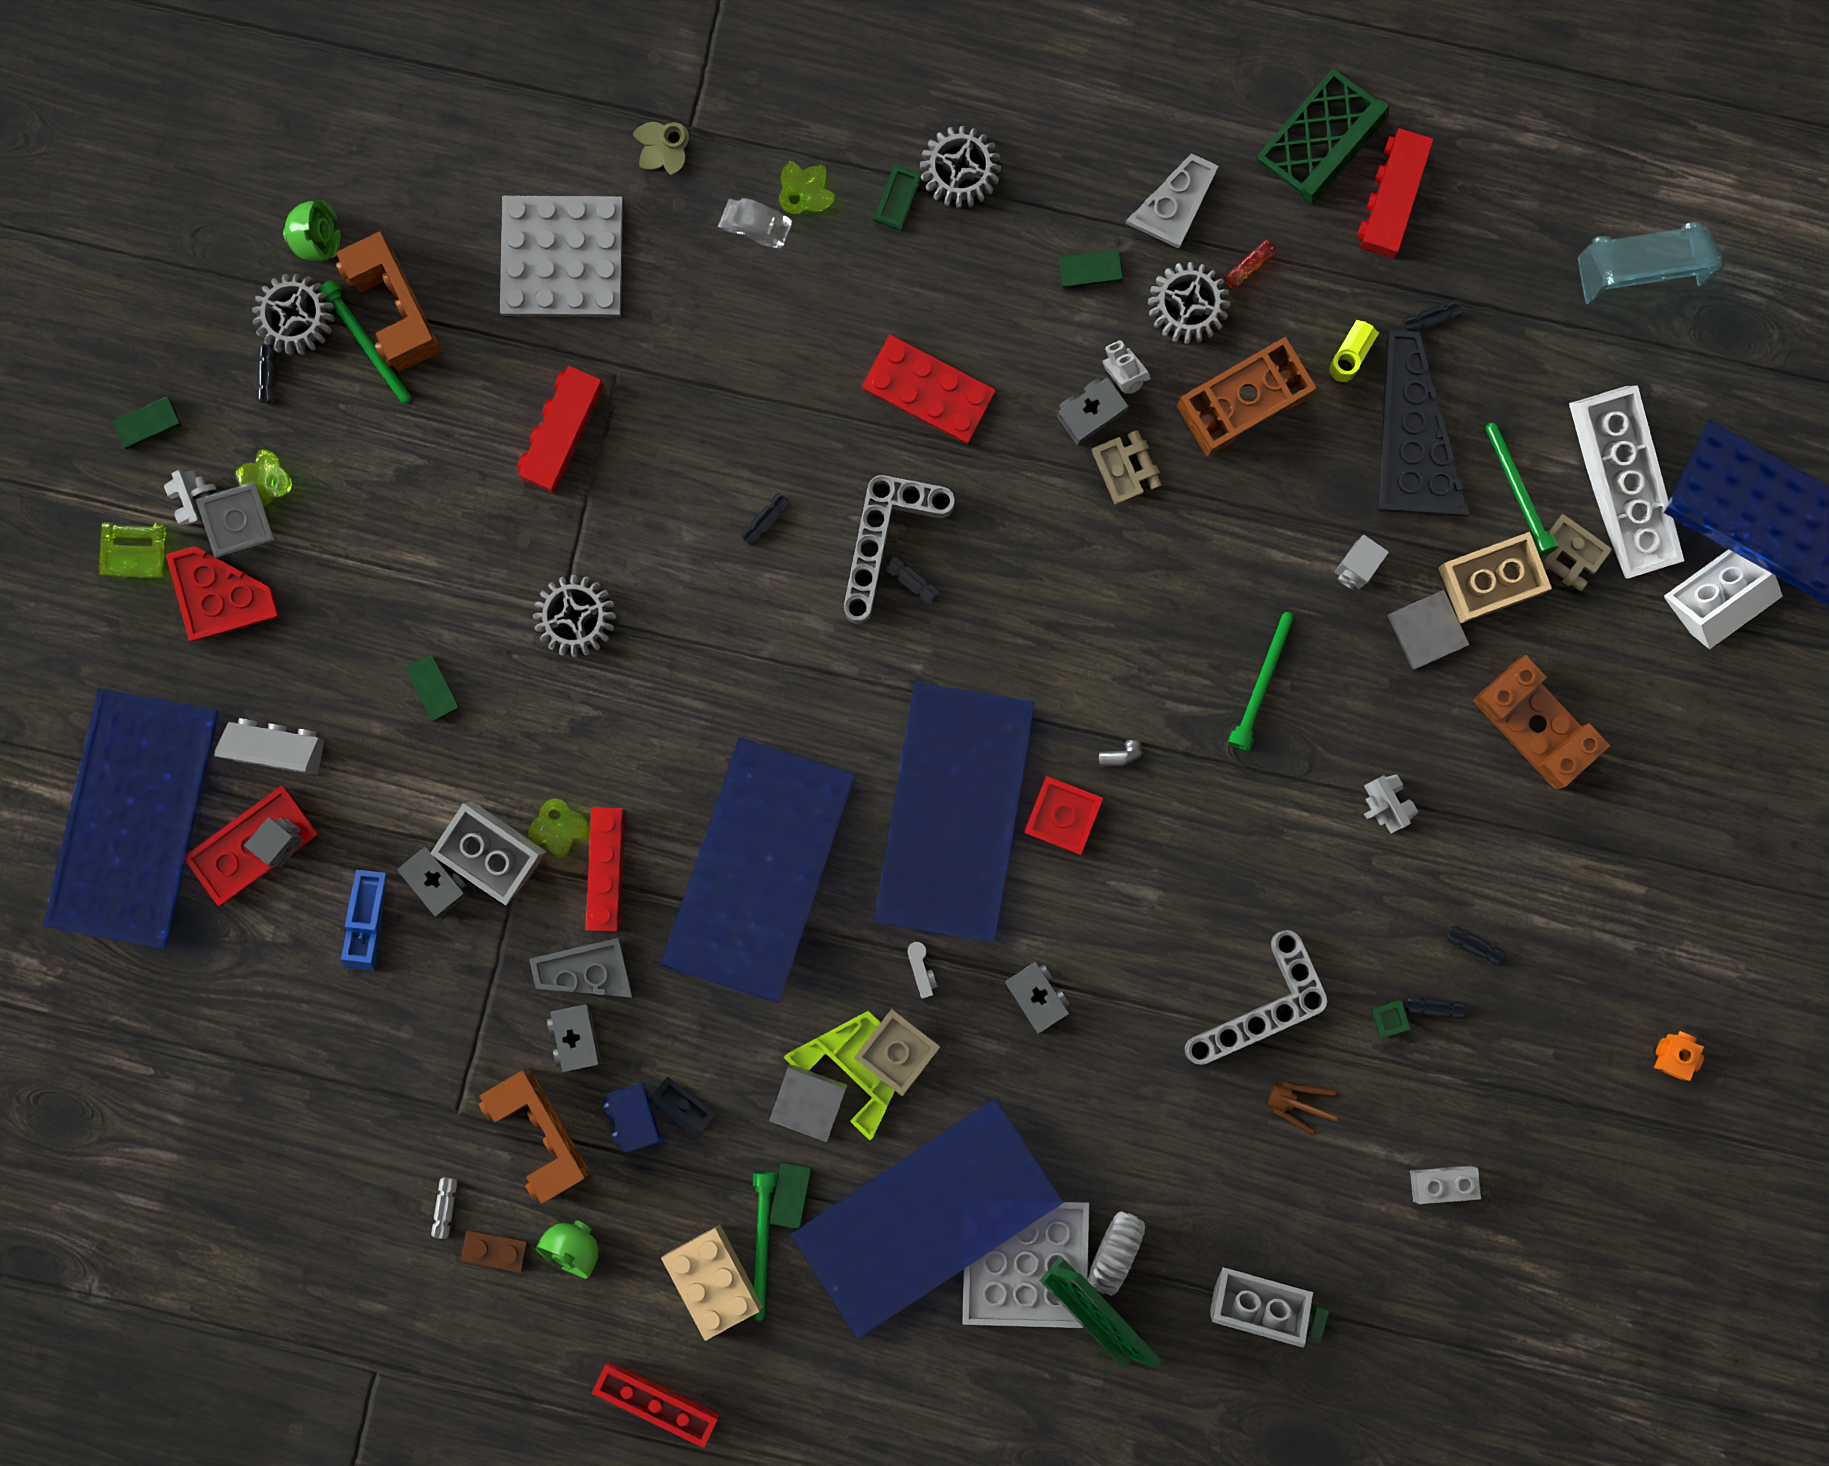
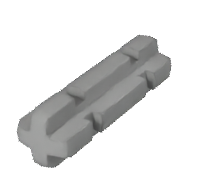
[431,1177,457,1239]

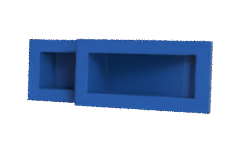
[341,870,387,971]

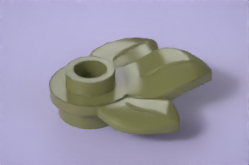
[633,122,689,175]

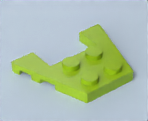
[783,1011,895,1140]

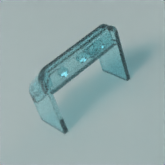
[1578,222,1724,304]

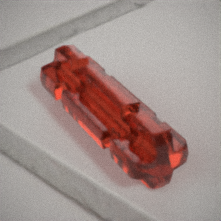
[1224,239,1276,289]

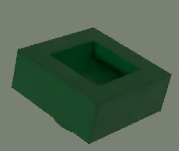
[1370,1000,1410,1038]
[1307,1304,1329,1341]

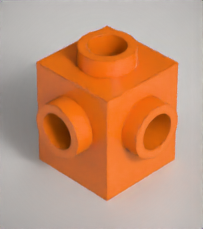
[1654,1031,1704,1081]

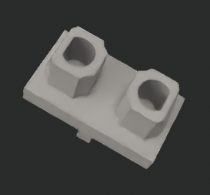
[1102,340,1151,394]
[164,470,217,526]
[1364,775,1418,833]

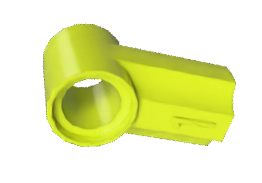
[1329,320,1379,382]

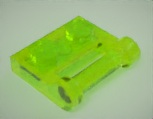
[99,522,166,578]

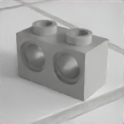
[1334,534,1389,589]
[1410,1166,1481,1204]

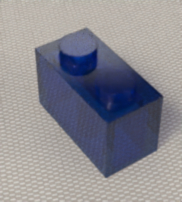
[603,1082,662,1153]

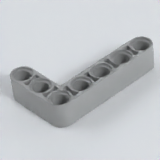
[844,475,954,624]
[1185,930,1327,1065]

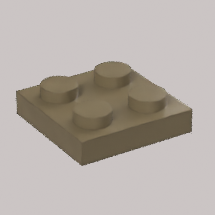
[854,1009,940,1096]

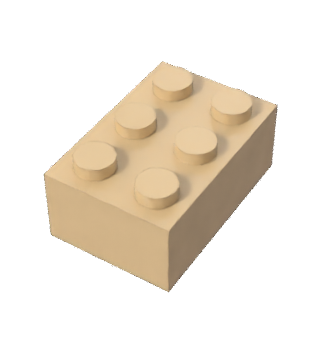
[1438,532,1552,624]
[661,1225,763,1341]

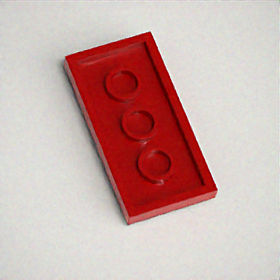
[861,335,996,445]
[183,785,320,907]

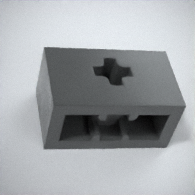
[1057,377,1129,446]
[244,817,305,867]
[397,846,468,917]
[1004,962,1070,1034]
[547,1004,602,1072]

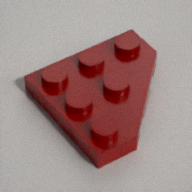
[166,546,280,642]

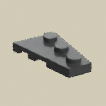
[529,938,633,998]

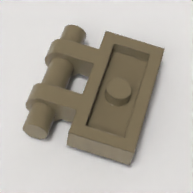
[1091,430,1162,505]
[1540,514,1612,591]

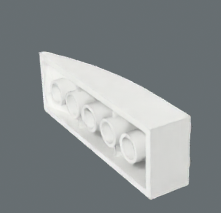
[1569,386,1684,579]

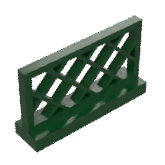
[1256,68,1389,206]
[1039,1258,1162,1368]

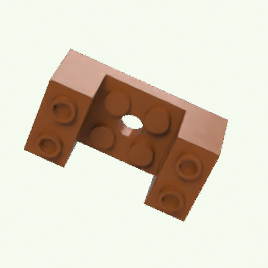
[336,231,442,372]
[1176,336,1317,458]
[1472,655,1610,790]
[479,1068,591,1204]

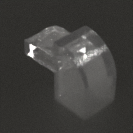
[718,198,793,249]

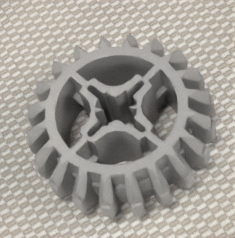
[920,126,1001,208]
[1148,262,1230,344]
[252,274,335,355]
[533,575,616,658]
[1087,1211,1145,1296]

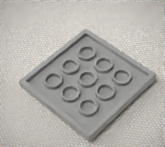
[500,196,623,317]
[962,1199,1089,1328]

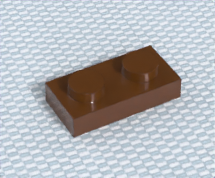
[460,1230,528,1273]

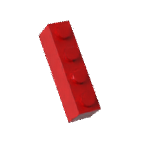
[1357,128,1433,259]
[517,365,604,494]
[586,807,626,932]
[592,1360,720,1448]

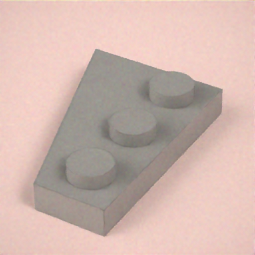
[1125,153,1218,248]

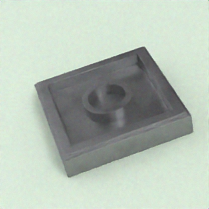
[196,482,274,558]
[1387,590,1469,670]
[769,1064,847,1142]

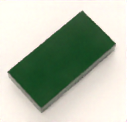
[873,164,921,231]
[1059,249,1123,289]
[112,396,181,450]
[405,654,460,722]
[769,1162,811,1229]

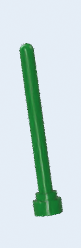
[316,279,411,404]
[1486,423,1559,557]
[1228,612,1294,751]
[753,1172,778,1322]

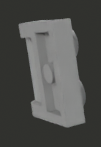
[908,942,937,999]

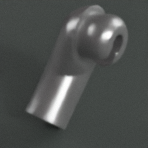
[1099,740,1143,767]

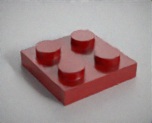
[1024,776,1103,855]

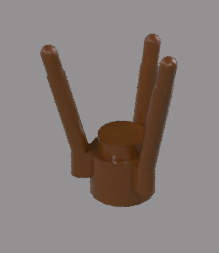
[1267,1081,1339,1135]

